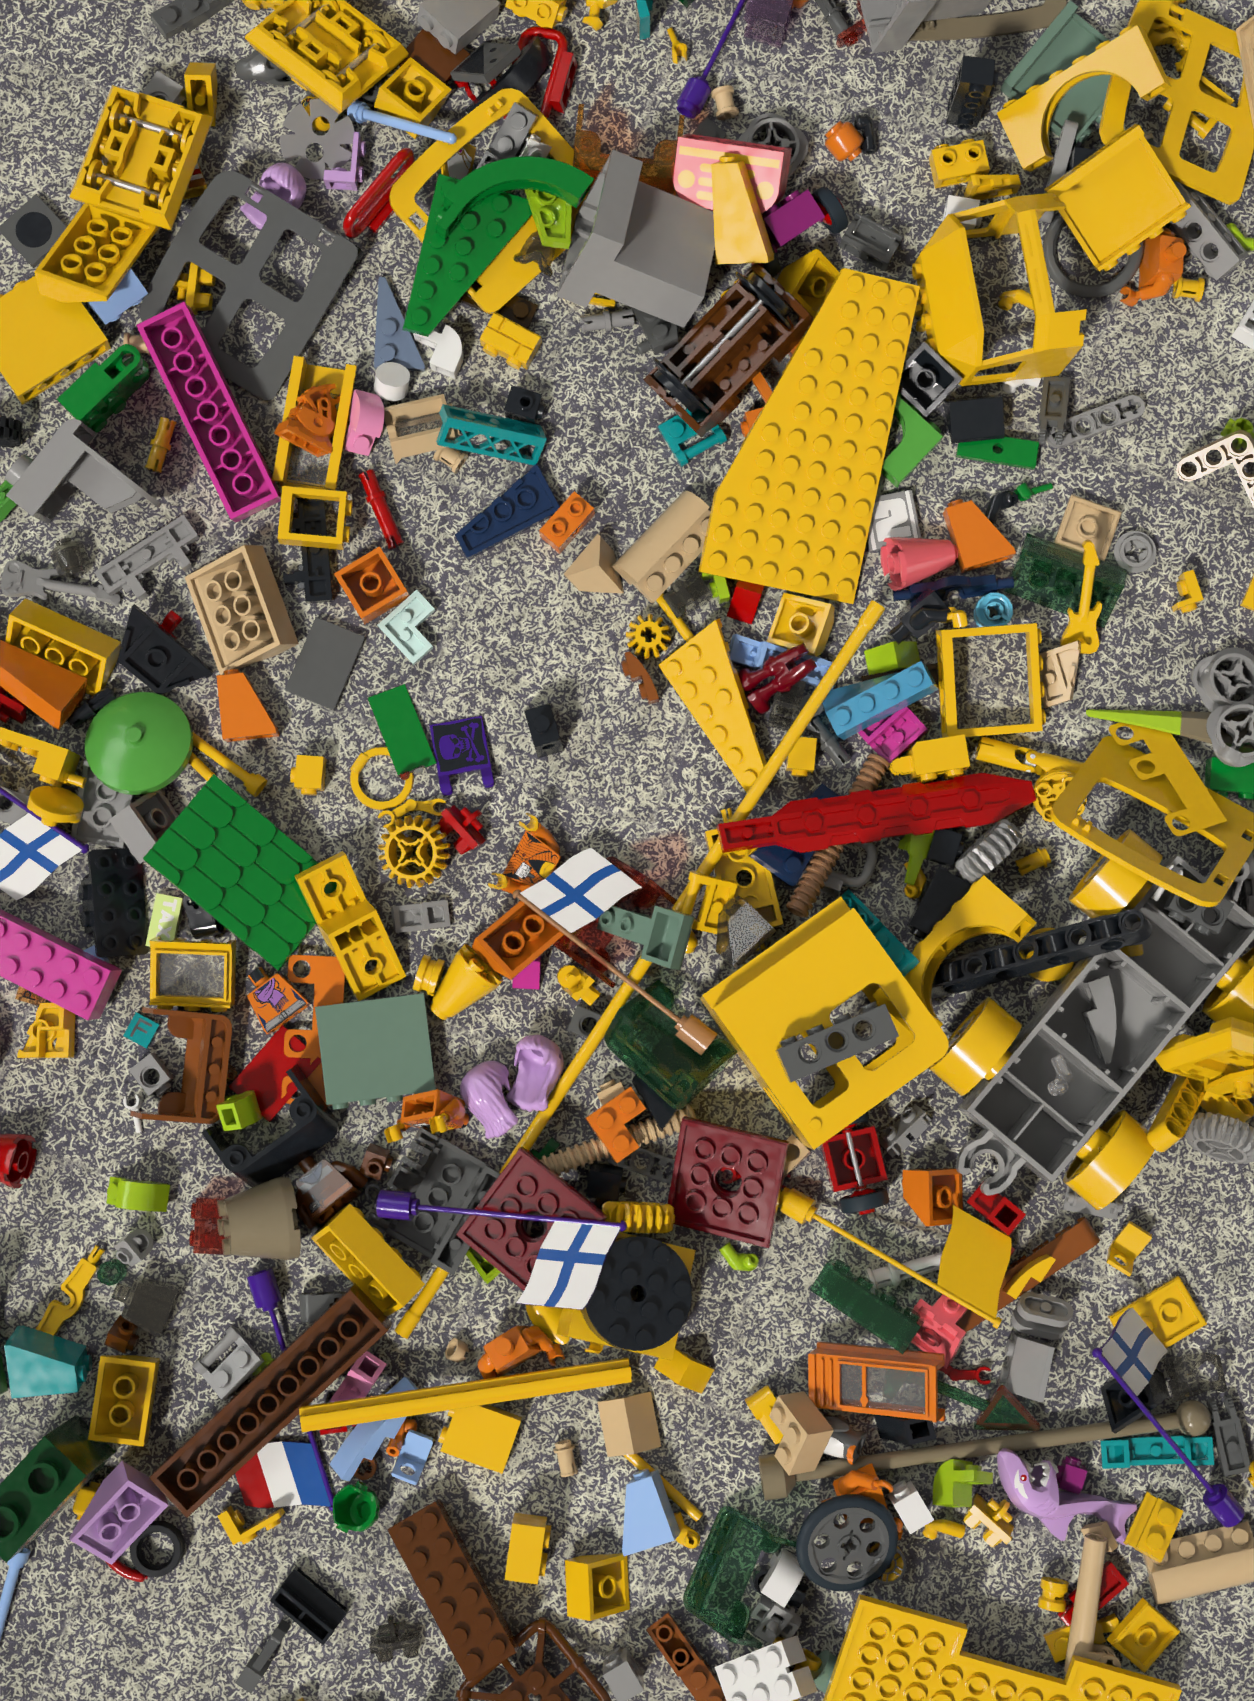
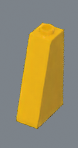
[711,156,774,264]

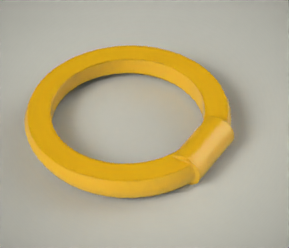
[350,747,414,810]

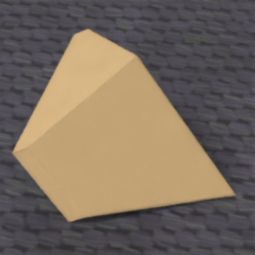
[563,534,624,593]

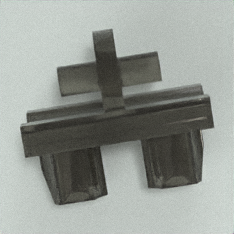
[369,1614,421,1663]

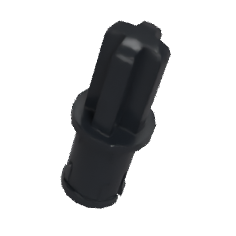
[67,686,116,729]

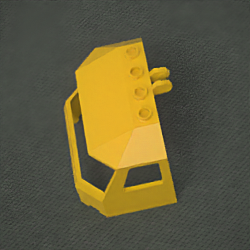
[912,193,1087,386]

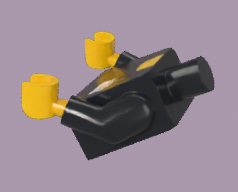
[888,588,968,645]

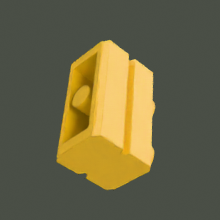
[480,312,542,370]

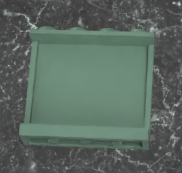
[1000,0,1111,148]
[315,993,436,1110]

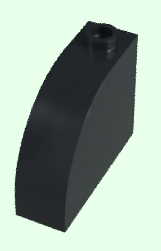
[906,867,989,944]

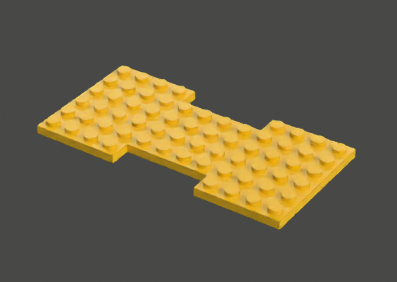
[823,1594,1182,1701]

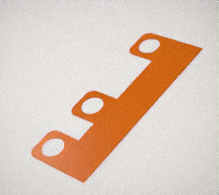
[281,955,345,1106]

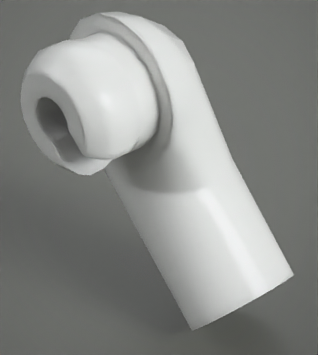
[1002,371,1041,394]

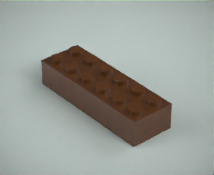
[387,1499,520,1682]

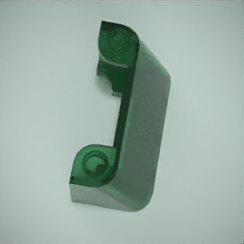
[604,979,738,1110]

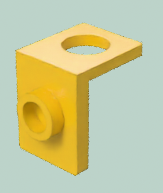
[1106,1221,1152,1277]

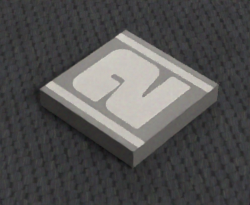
[867,490,921,552]

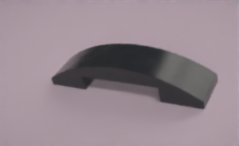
[466,36,553,114]

